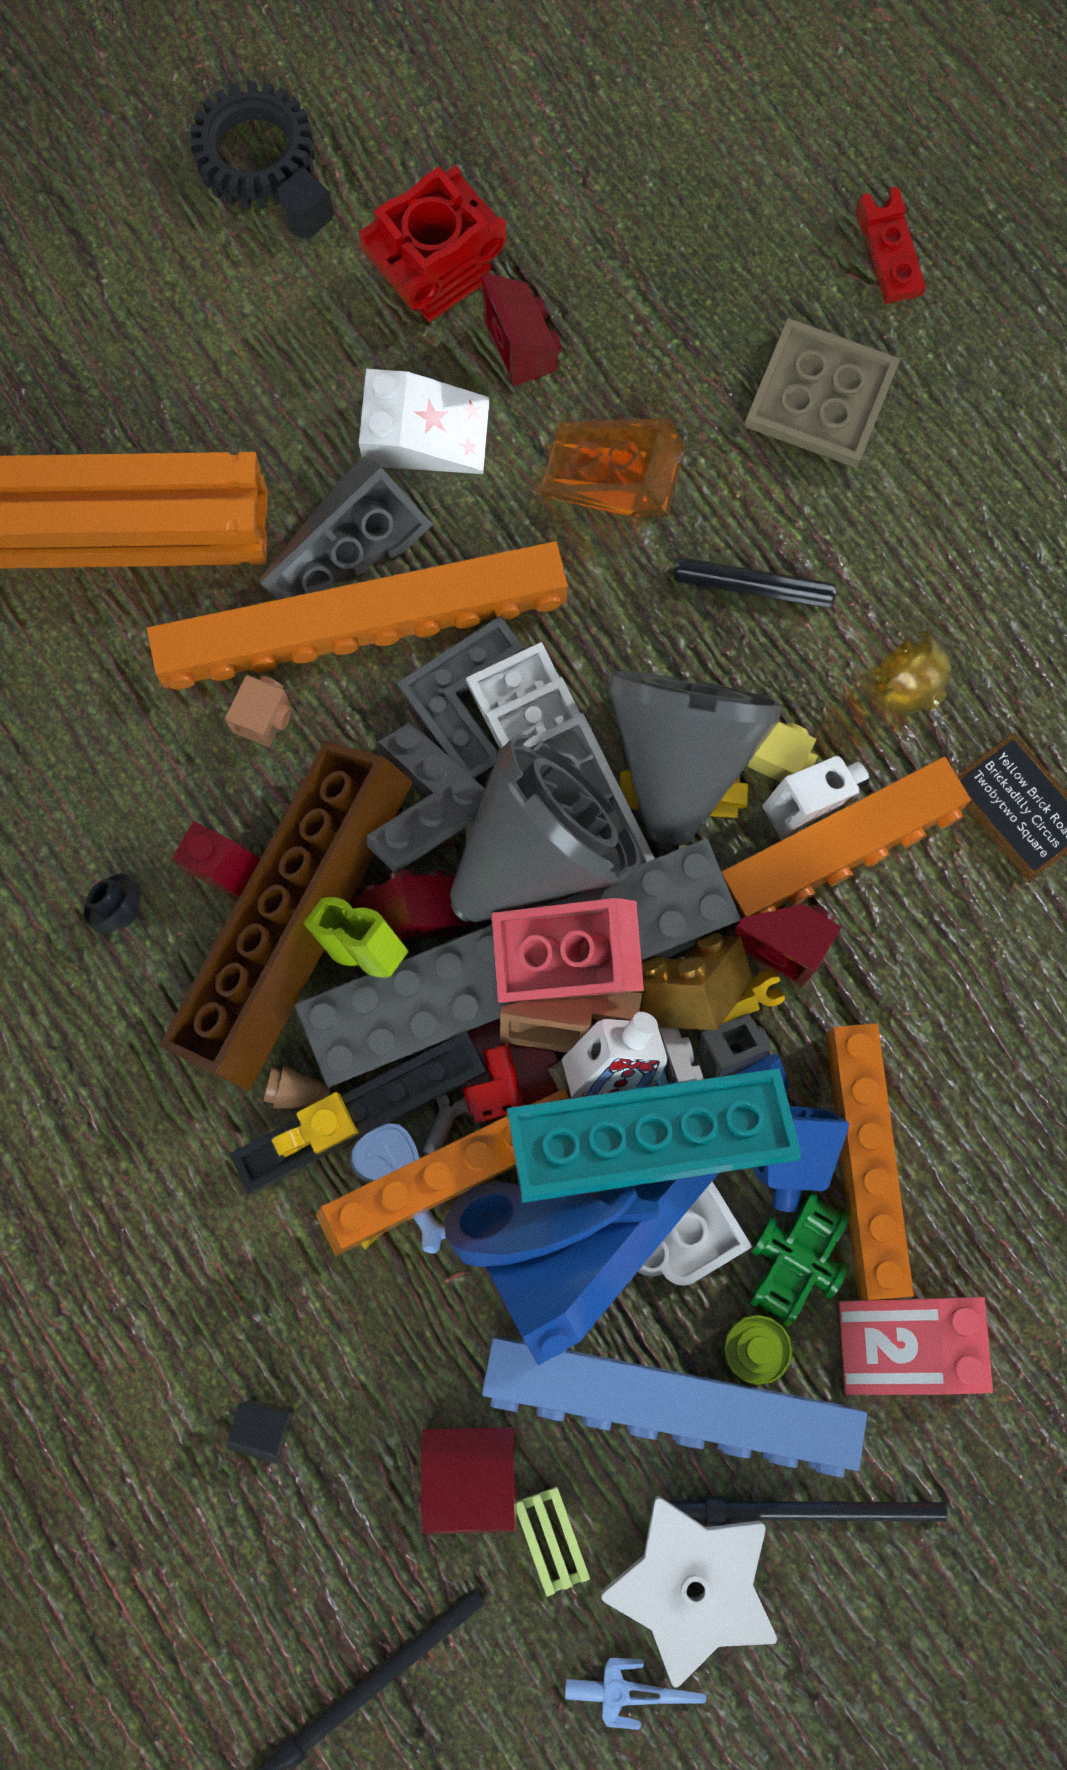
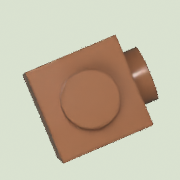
[225,675,292,748]

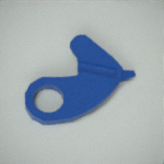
[445,1181,659,1267]

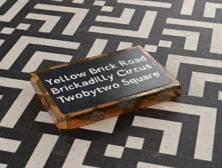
[957,733,1067,883]

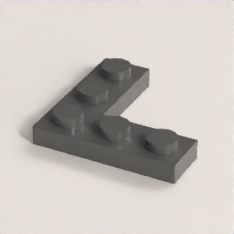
[397,616,524,781]
[367,722,486,873]

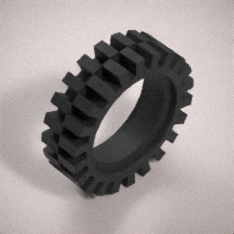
[190,81,315,209]

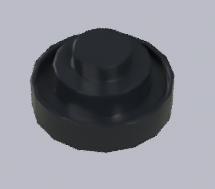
[83,873,141,934]

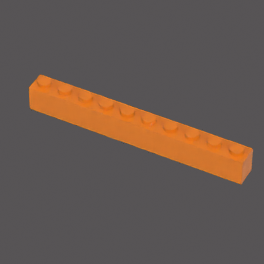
[147,541,568,690]

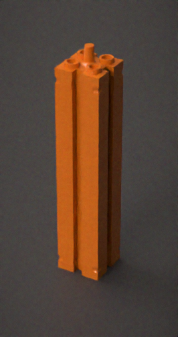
[0,452,268,569]

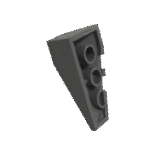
[259,454,433,600]

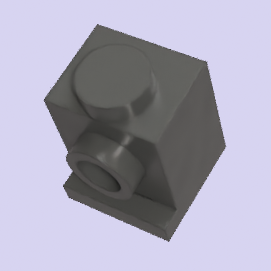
[698,1013,770,1078]

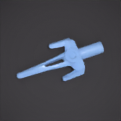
[565,1658,706,1730]

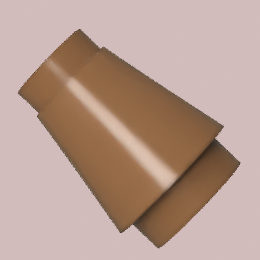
[263,1065,331,1109]

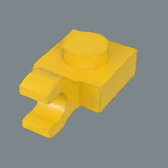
[722,969,785,1024]
[271,1092,359,1157]

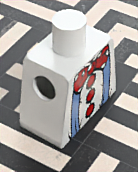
[562,1012,667,1098]

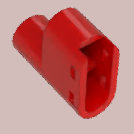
[463,1044,525,1123]

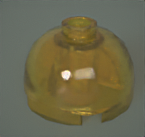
[866,631,952,714]

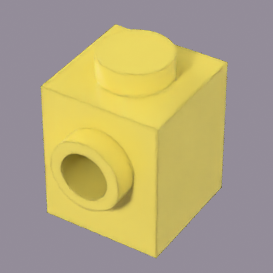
[747,722,818,782]

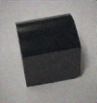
[278,167,334,239]
[227,1399,295,1464]

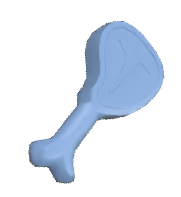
[350,1123,446,1254]

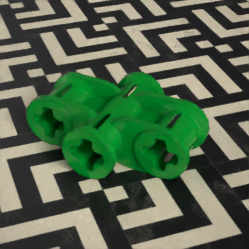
[748,1190,851,1328]

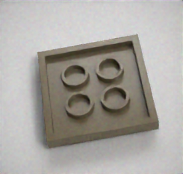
[744,318,900,468]

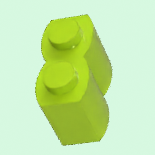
[304,897,408,978]

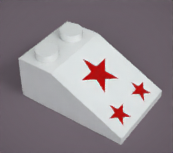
[359,369,489,474]

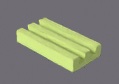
[517,1486,590,1597]

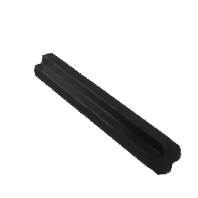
[674,557,836,608]

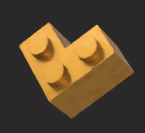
[635,933,753,1030]

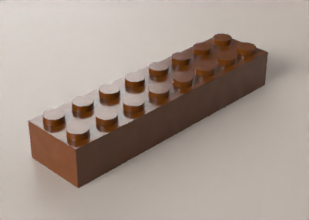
[159,741,413,1091]

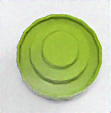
[723,1315,792,1385]

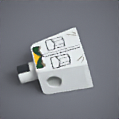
[762,756,869,840]

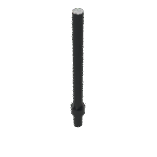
[668,1496,947,1525]
[254,1588,486,1770]

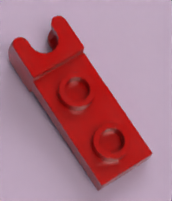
[856,187,926,304]

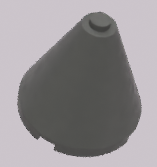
[608,671,783,851]
[450,734,640,923]

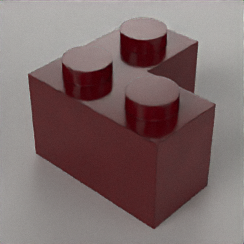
[349,870,475,944]

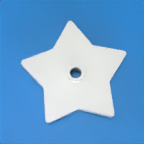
[601,1496,777,1688]

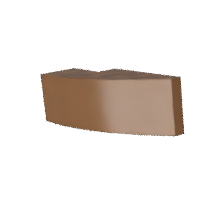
[500,992,642,1053]

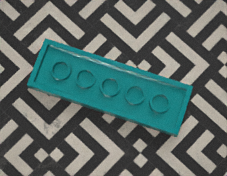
[507,1068,802,1203]

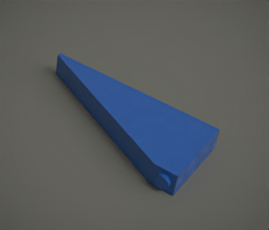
[468,1052,790,1366]

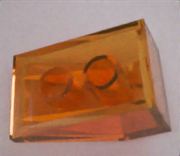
[540,418,686,517]

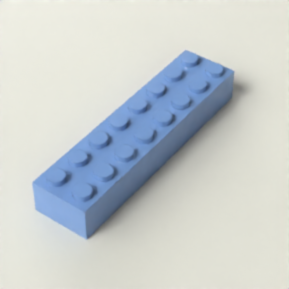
[482,1336,868,1477]

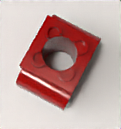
[358,165,506,323]

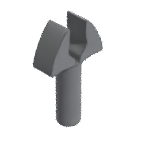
[422,1082,473,1155]

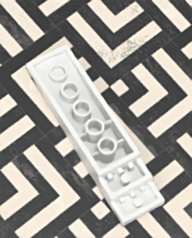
[465,642,696,962]

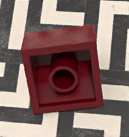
[482,274,562,387]
[732,904,842,987]

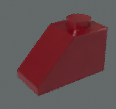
[172,821,260,899]

